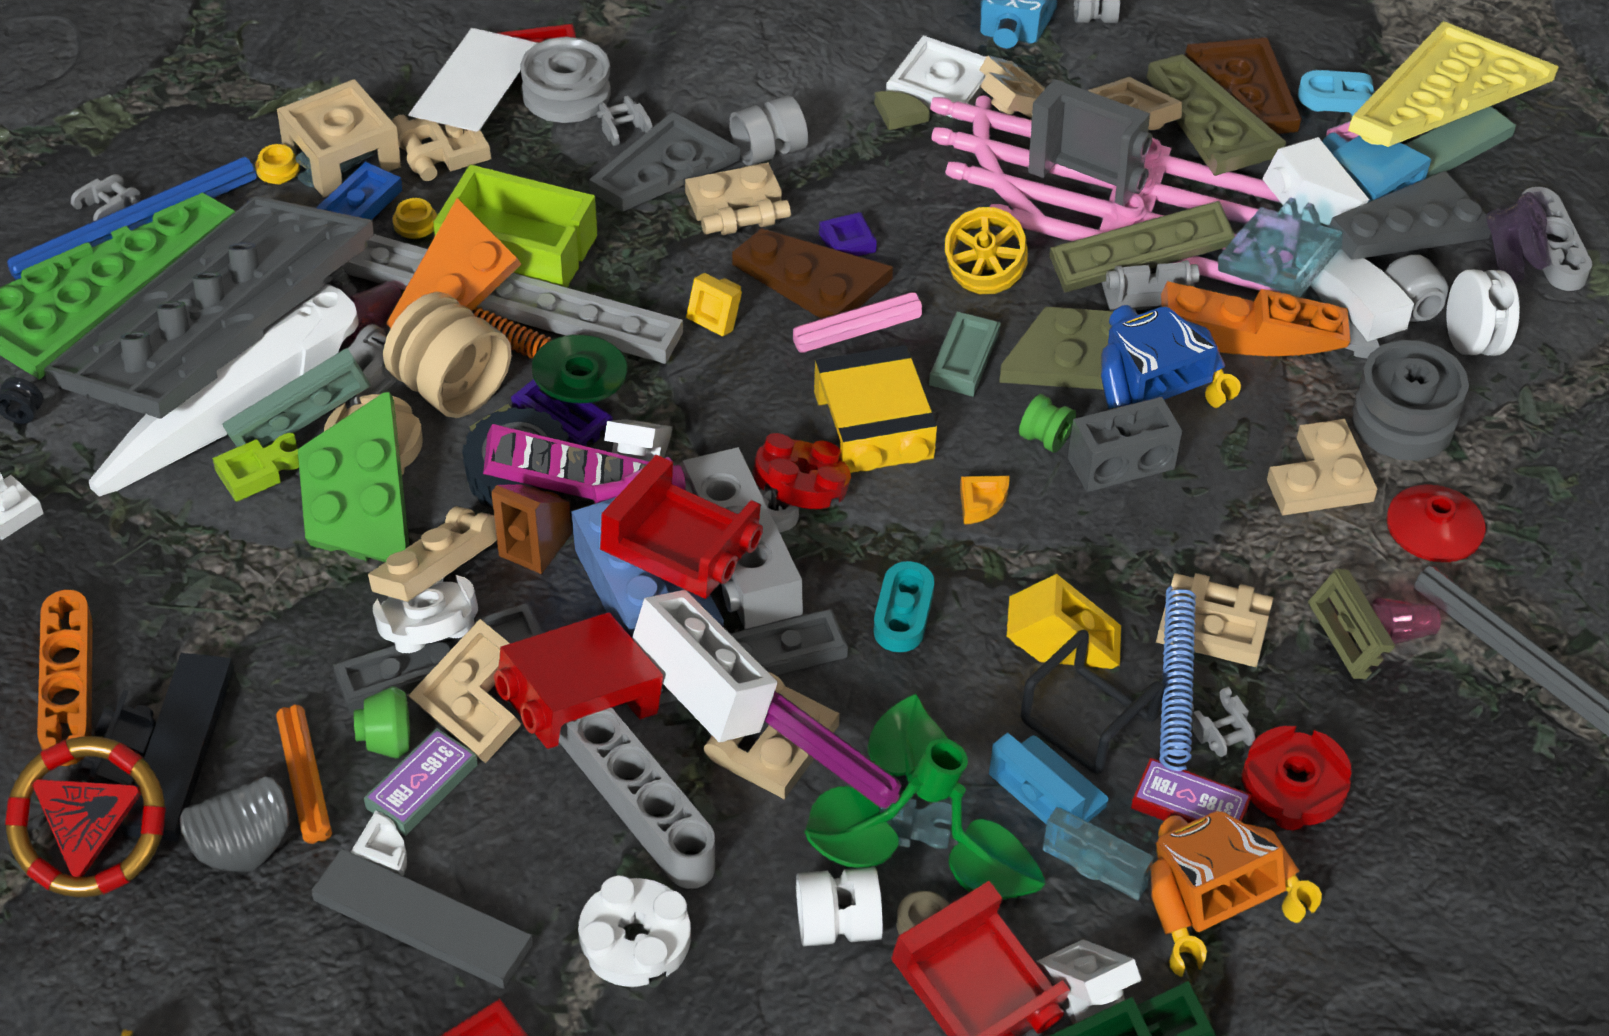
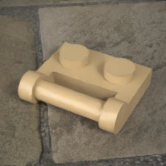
[704,672,840,799]

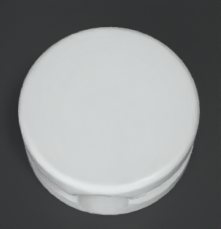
[1446,269,1520,356]

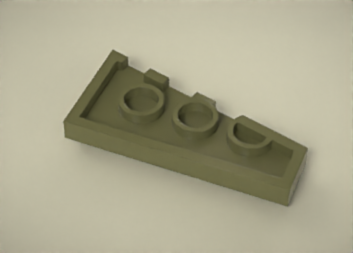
[1147,54,1286,176]

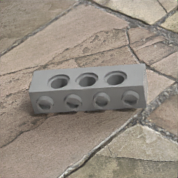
[683,447,803,630]

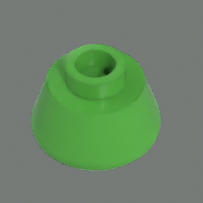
[354,686,410,759]

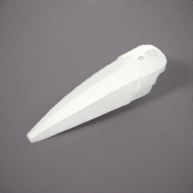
[89,284,358,496]

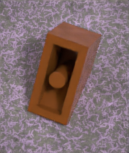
[492,484,572,574]

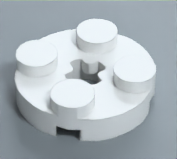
[373,575,478,653]
[578,876,691,987]

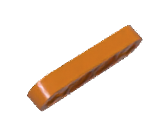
[37,590,93,766]

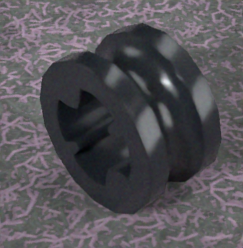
[0,377,44,424]

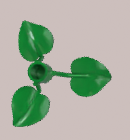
[804,694,1046,900]

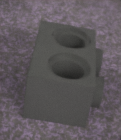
[1068,397,1182,492]

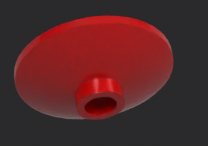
[1386,484,1486,563]

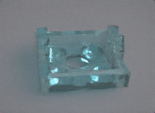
[1218,197,1342,297]

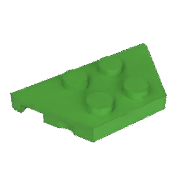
[298,392,409,562]

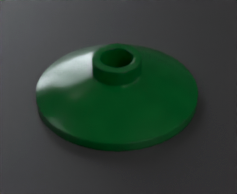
[532,335,627,403]

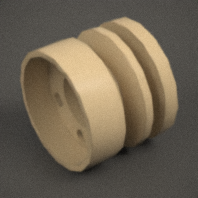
[383,292,512,418]

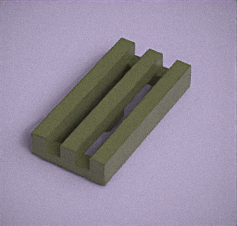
[1308,568,1396,679]

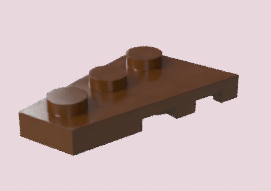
[1185,38,1301,134]

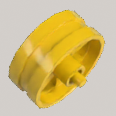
[945,207,1028,294]

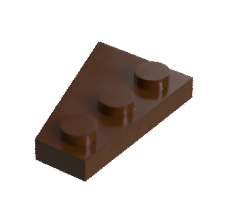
[732,228,893,319]

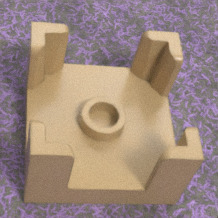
[277,79,401,198]

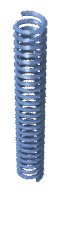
[1159,585,1196,771]

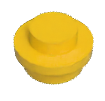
[255,144,300,184]
[393,198,437,239]

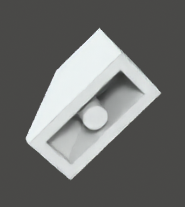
[1263,137,1369,225]

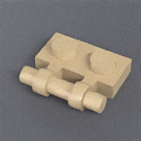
[392,115,491,181]
[685,162,791,235]
[1156,573,1273,667]

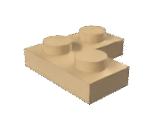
[979,56,1045,119]
[1267,419,1377,516]
[408,619,521,763]

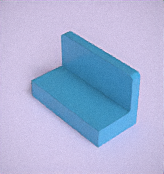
[989,732,1108,841]

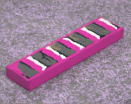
[483,424,649,500]

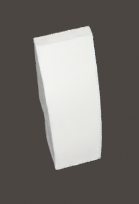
[1295,247,1414,342]

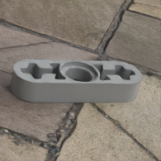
[1516,187,1592,291]

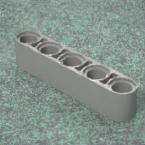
[559,707,715,889]

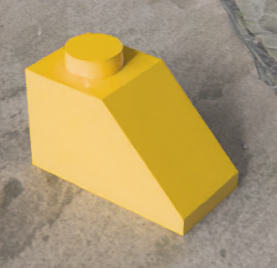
[1006,574,1121,669]

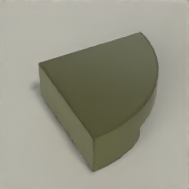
[874,91,930,130]

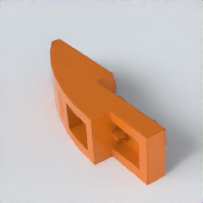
[1161,281,1351,356]

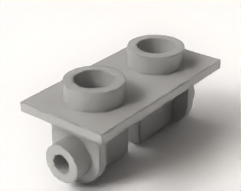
[1102,260,1199,311]

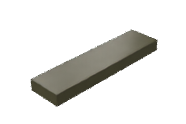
[1049,201,1236,293]

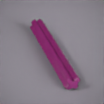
[764,691,902,808]

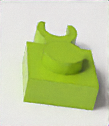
[212,433,299,502]

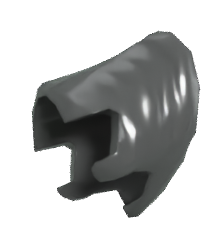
[180,776,289,873]

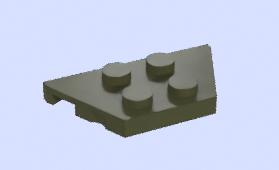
[999,307,1179,395]

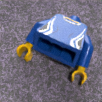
[1101,305,1241,409]

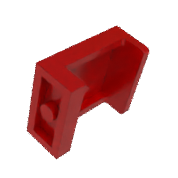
[600,454,763,599]
[494,612,663,749]
[891,881,1070,1036]

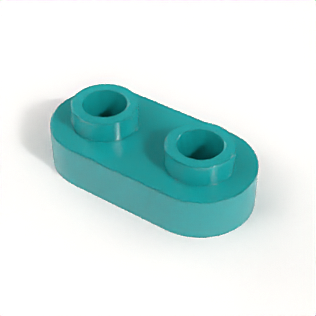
[873,561,934,652]

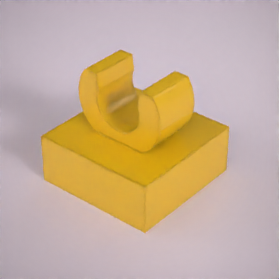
[686,273,742,337]

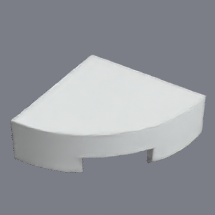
[351,811,407,876]

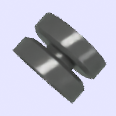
[1351,340,1469,461]

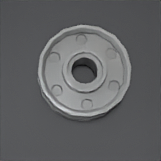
[520,37,611,123]

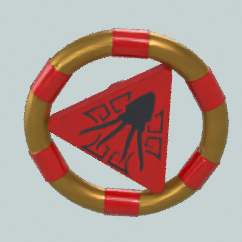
[5,736,166,897]

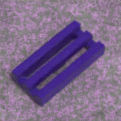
[511,379,613,447]

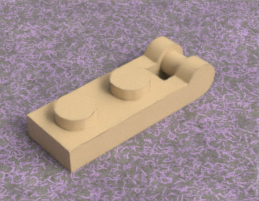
[368,506,497,602]

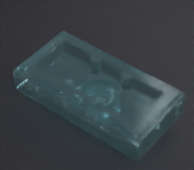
[1042,807,1154,900]

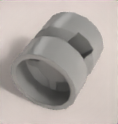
[730,95,808,166]

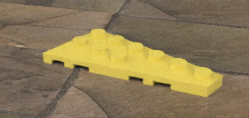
[1348,21,1559,147]

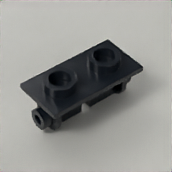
[76,689,156,785]

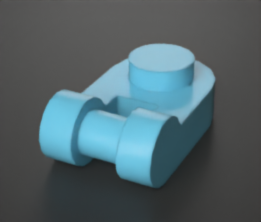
[1298,70,1374,116]

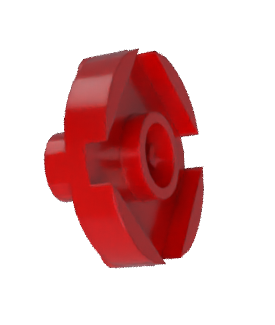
[752,433,851,509]
[1241,726,1352,830]

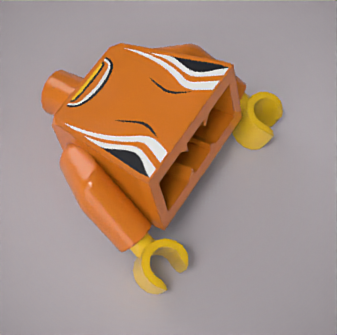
[1151,811,1322,976]

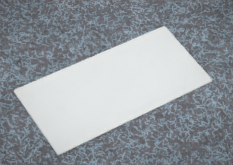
[409,28,537,132]

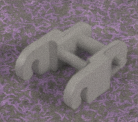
[597,95,653,146]
[71,174,140,221]
[1184,687,1256,757]

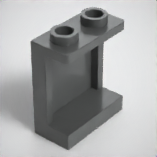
[1028,79,1152,206]

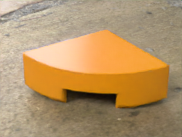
[960,476,1009,524]

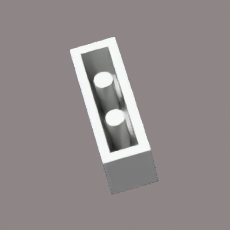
[632,590,778,743]

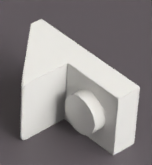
[604,419,672,462]
[1036,939,1141,1024]

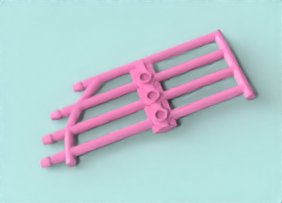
[930,95,1304,293]

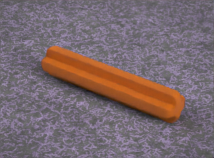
[276,704,332,844]

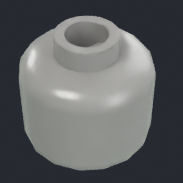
[1384,255,1449,322]

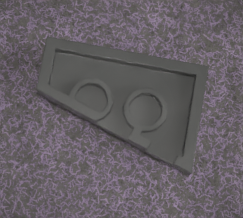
[589,111,740,211]

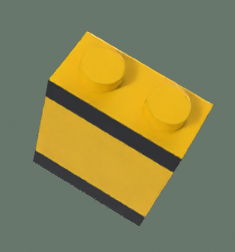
[814,345,937,473]

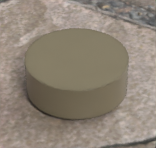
[896,891,949,935]

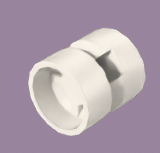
[796,867,883,946]

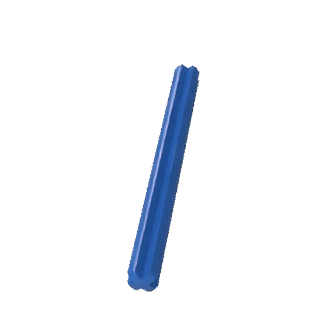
[7,157,257,280]

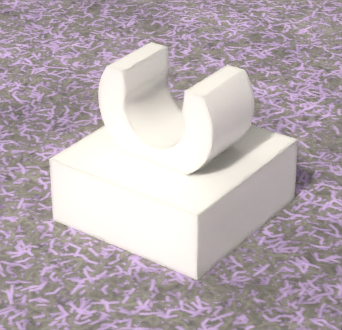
[0,473,43,540]

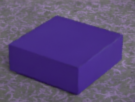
[819,212,877,256]

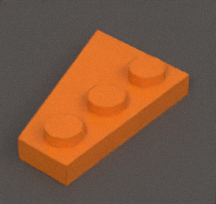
[386,198,521,328]

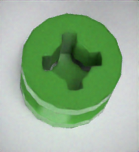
[1019,394,1076,453]

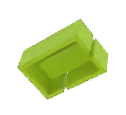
[433,164,597,288]

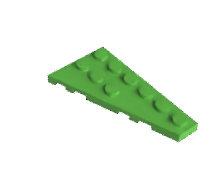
[0,192,235,380]

